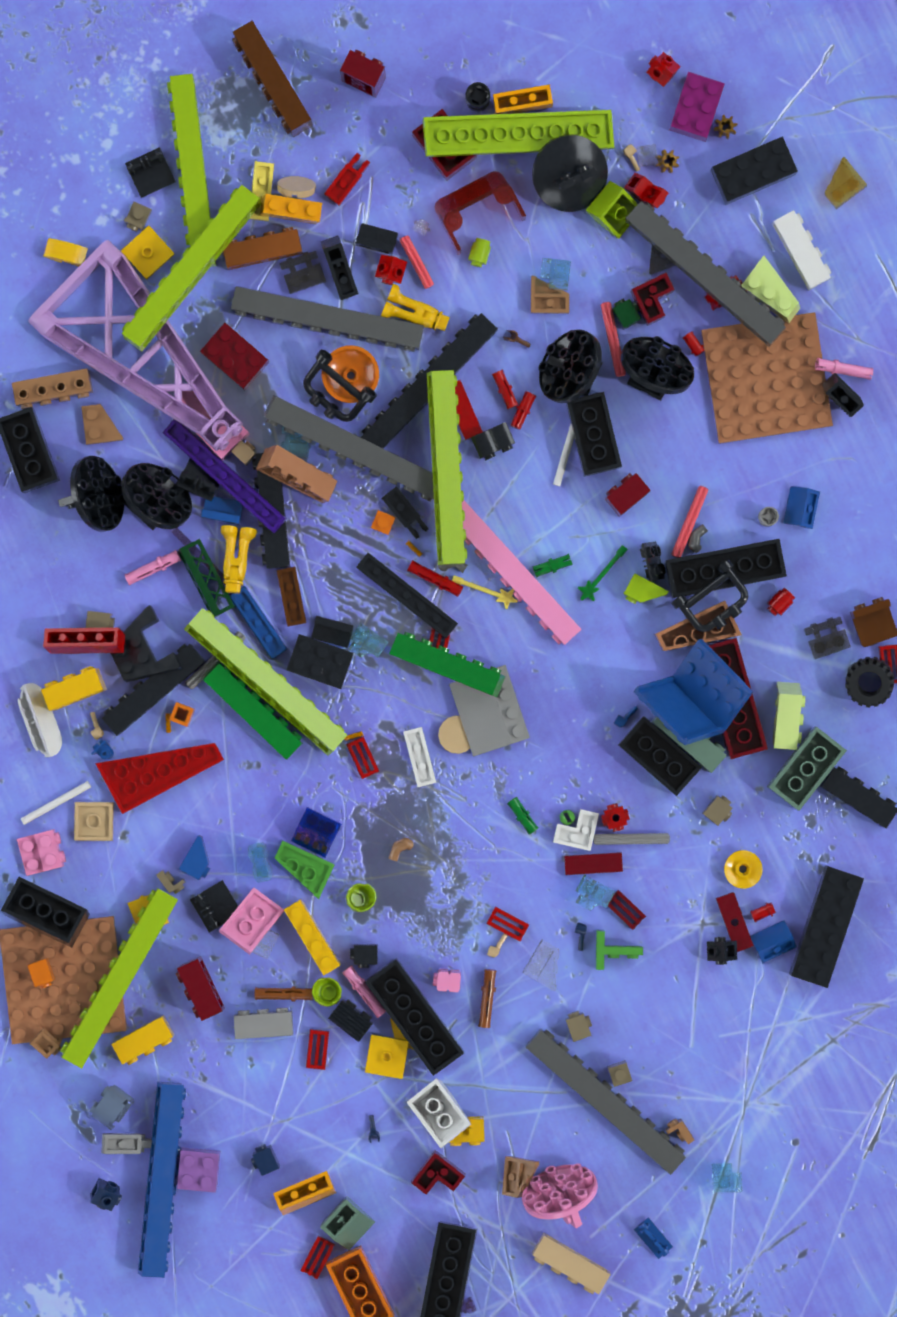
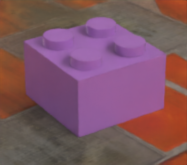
[177,1147,221,1193]

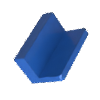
[783,486,820,529]
[201,497,243,525]
[750,921,797,964]

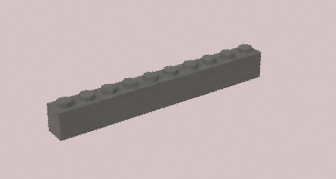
[626,201,786,347]
[231,286,424,352]
[263,395,434,502]
[526,1029,686,1175]

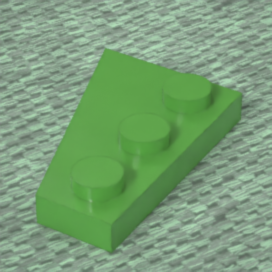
[275,840,335,899]

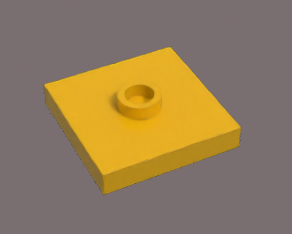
[121,226,175,280]
[365,1034,409,1079]

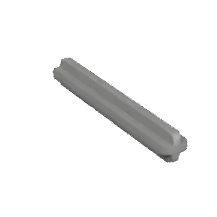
[185,631,246,689]
[594,833,670,845]

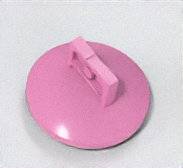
[522,1163,598,1229]

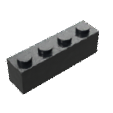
[820,766,897,829]

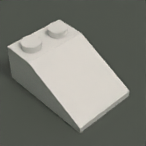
[407,1078,471,1148]

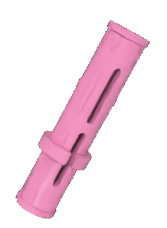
[815,358,873,380]
[124,550,182,585]
[342,965,386,1018]

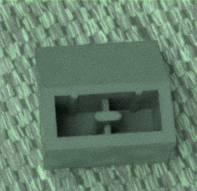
[320,1196,375,1250]

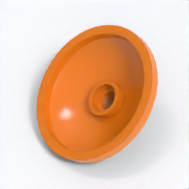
[322,345,379,403]

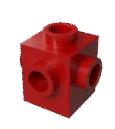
[646,52,681,87]
[375,254,407,286]
[601,803,630,832]

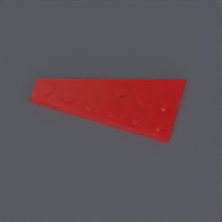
[95,743,224,814]

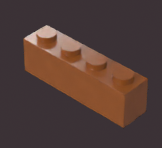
[223,227,303,270]

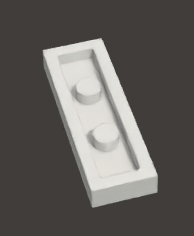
[403,727,436,787]

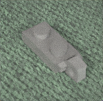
[101,1133,152,1154]

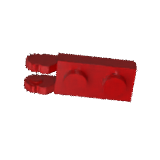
[324,153,370,206]

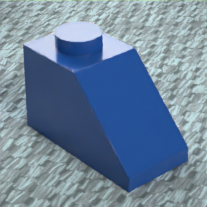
[179,835,211,880]

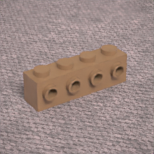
[12,368,93,409]

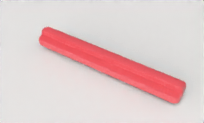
[601,302,626,377]
[671,486,708,558]

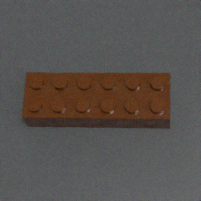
[232,20,313,138]

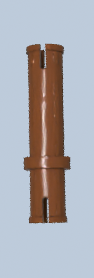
[478,969,497,1028]
[255,986,313,1002]

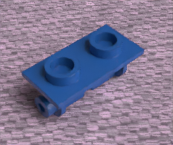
[91,740,114,759]
[634,1217,673,1259]

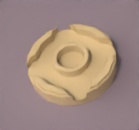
[277,176,316,198]
[438,716,470,754]

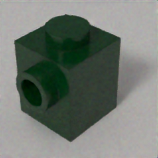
[612,298,641,330]

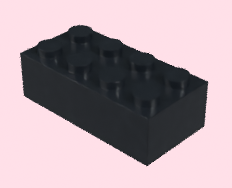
[710,136,798,205]
[566,392,622,477]
[0,407,60,493]
[618,716,702,796]
[1,877,90,948]

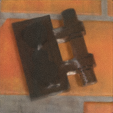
[279,251,326,294]
[804,617,851,660]

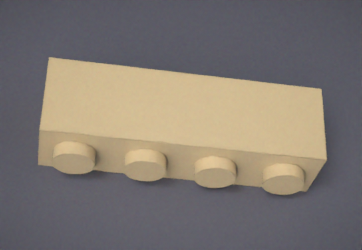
[532,1233,611,1294]

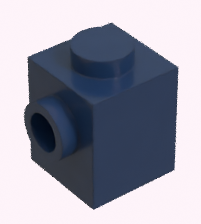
[251,1144,280,1176]

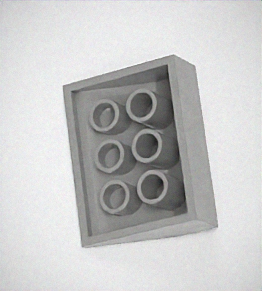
[449,665,530,757]

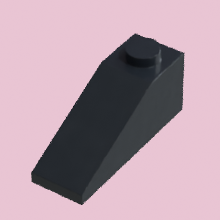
[320,235,359,300]

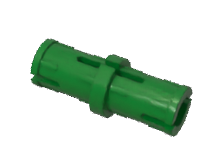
[532,553,573,578]
[507,797,538,835]

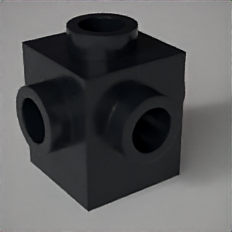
[707,937,738,965]

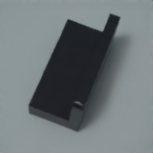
[355,223,398,255]
[311,616,354,648]

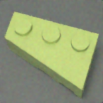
[741,256,800,323]
[773,682,805,750]

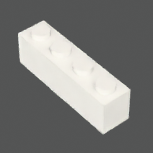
[772,210,831,291]

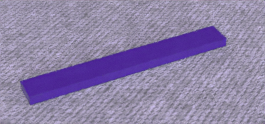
[162,419,287,533]

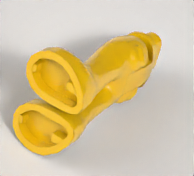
[381,284,450,331]
[220,525,257,594]

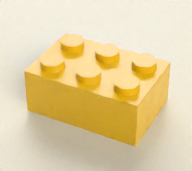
[41,666,107,711]

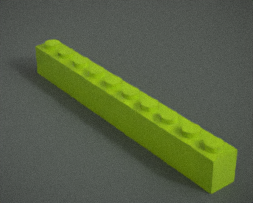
[167,73,217,267]
[122,185,262,352]
[427,370,467,565]
[184,608,347,756]
[60,888,178,1069]

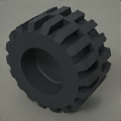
[845,657,894,708]

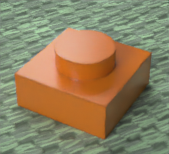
[371,510,396,535]

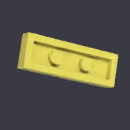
[250,161,274,222]

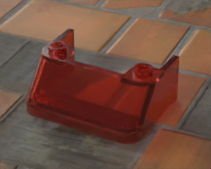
[435,171,526,255]

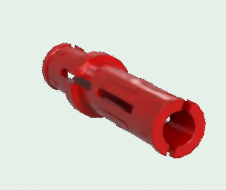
[407,560,464,597]

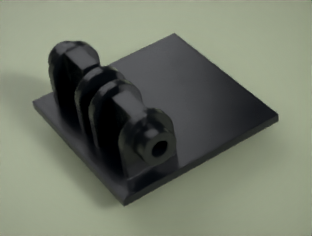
[125,147,176,198]
[176,458,220,502]
[640,541,666,582]
[190,880,238,932]

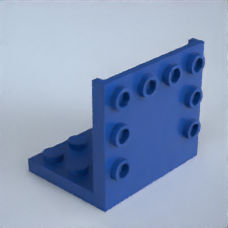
[634,639,753,745]

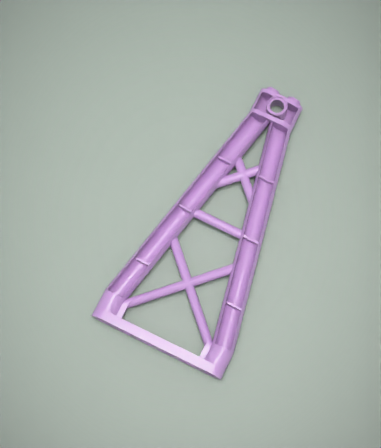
[29,240,243,451]

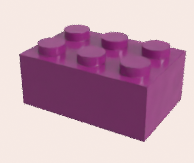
[669,72,725,142]

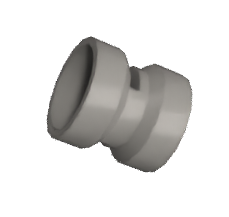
[758,507,779,527]

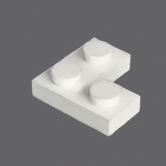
[553,809,599,851]

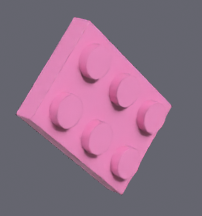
[219,888,284,955]

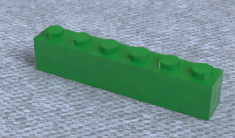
[389,632,506,698]
[204,663,303,760]

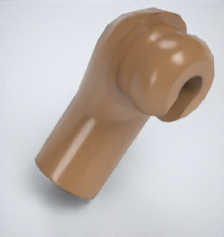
[388,838,414,861]

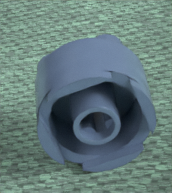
[90,1085,134,1130]

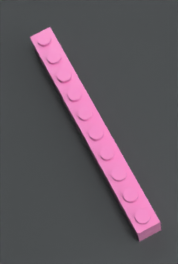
[462,500,582,645]

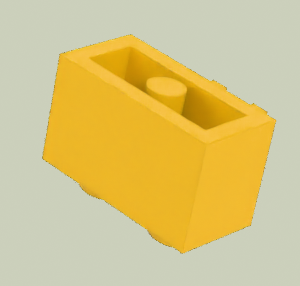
[449,1116,485,1146]

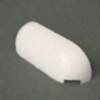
[18,683,62,757]

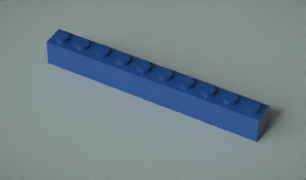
[138,1081,186,1278]

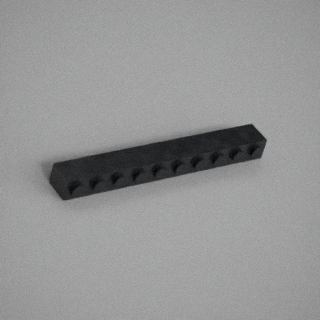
[361,313,498,468]

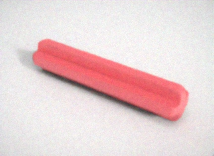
[400,235,434,289]

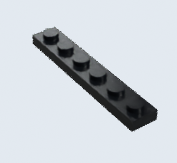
[356,553,458,639]

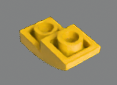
[43,238,88,267]

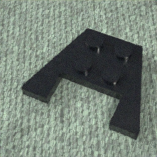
[111,605,183,682]

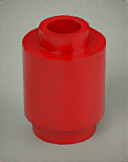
[767,588,795,616]

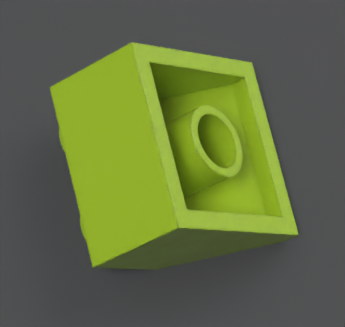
[586,181,638,239]

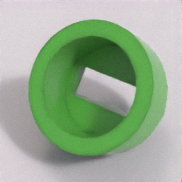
[560,810,575,825]

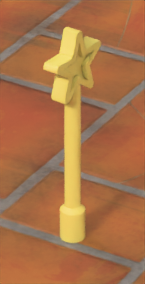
[452,575,518,609]

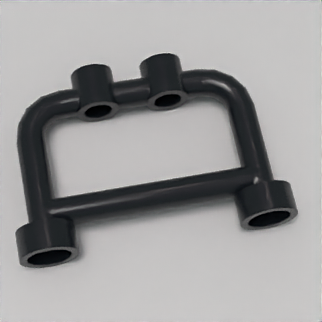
[303,349,377,422]
[671,559,748,632]

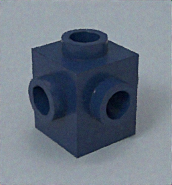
[90,1178,122,1211]

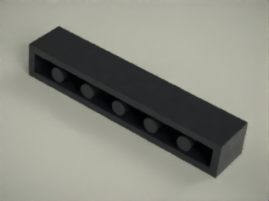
[252,453,291,569]
[102,644,206,736]

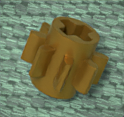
[714,115,738,140]
[655,150,679,173]

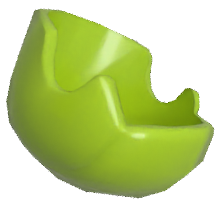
[346,883,377,912]
[312,977,342,1007]

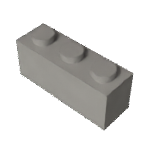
[234,1008,294,1039]

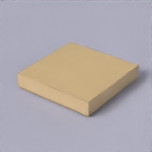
[74,802,114,841]

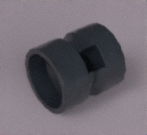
[465,82,490,112]

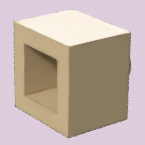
[231,440,256,466]

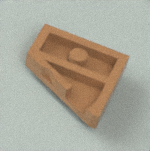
[531,276,569,314]
[81,404,123,445]
[502,1156,539,1198]

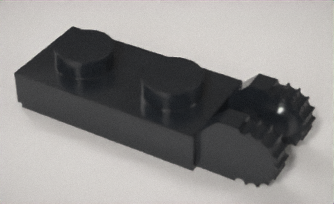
[382,486,429,539]

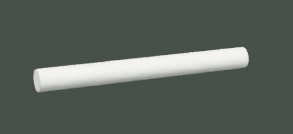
[553,423,574,487]
[21,781,91,825]

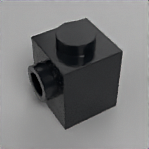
[350,944,378,968]

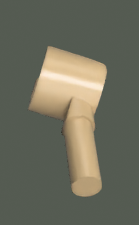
[623,144,640,172]
[90,712,104,740]
[487,933,508,958]

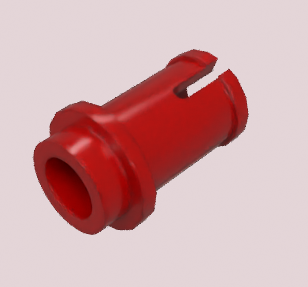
[682,331,705,357]
[750,902,776,922]

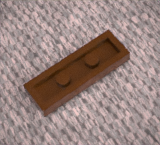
[276,567,306,627]

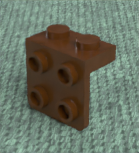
[850,597,897,647]

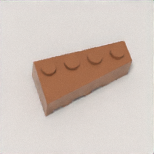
[256,445,337,503]
[654,601,742,651]

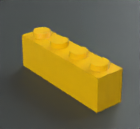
[284,899,341,976]

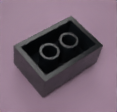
[287,634,354,689]

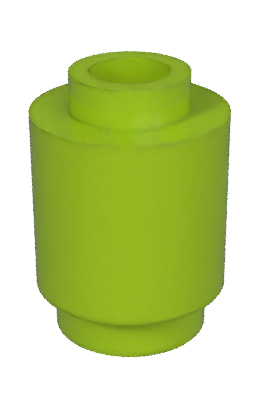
[468,238,491,268]

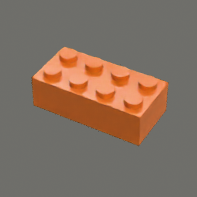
[326,1245,395,1317]

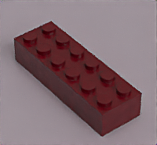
[708,638,768,759]

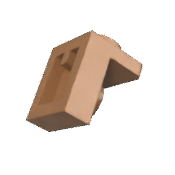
[30,1028,63,1059]
[665,1119,695,1144]

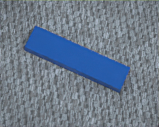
[230,586,287,660]

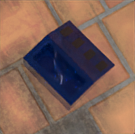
[291,807,342,858]

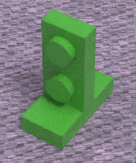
[596,930,643,970]

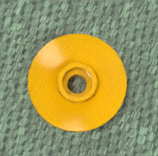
[724,850,763,889]

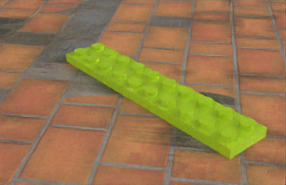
[422,110,615,157]

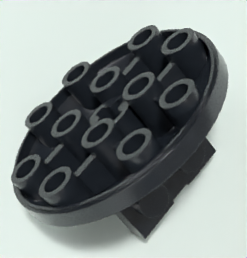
[532,134,608,212]
[538,329,603,403]
[621,336,694,401]
[58,456,126,532]
[121,463,192,530]

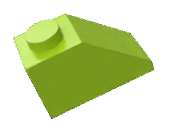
[623,573,669,604]

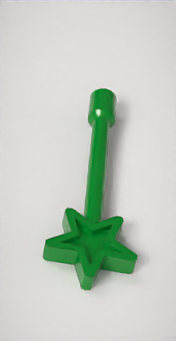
[578,545,628,601]

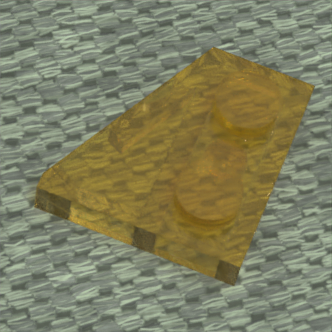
[825,157,867,209]

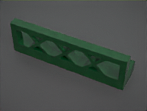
[178,539,235,618]

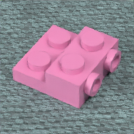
[17,829,66,876]

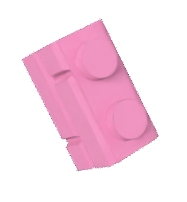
[433,969,461,992]

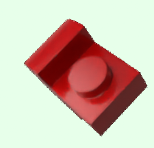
[624,173,669,208]

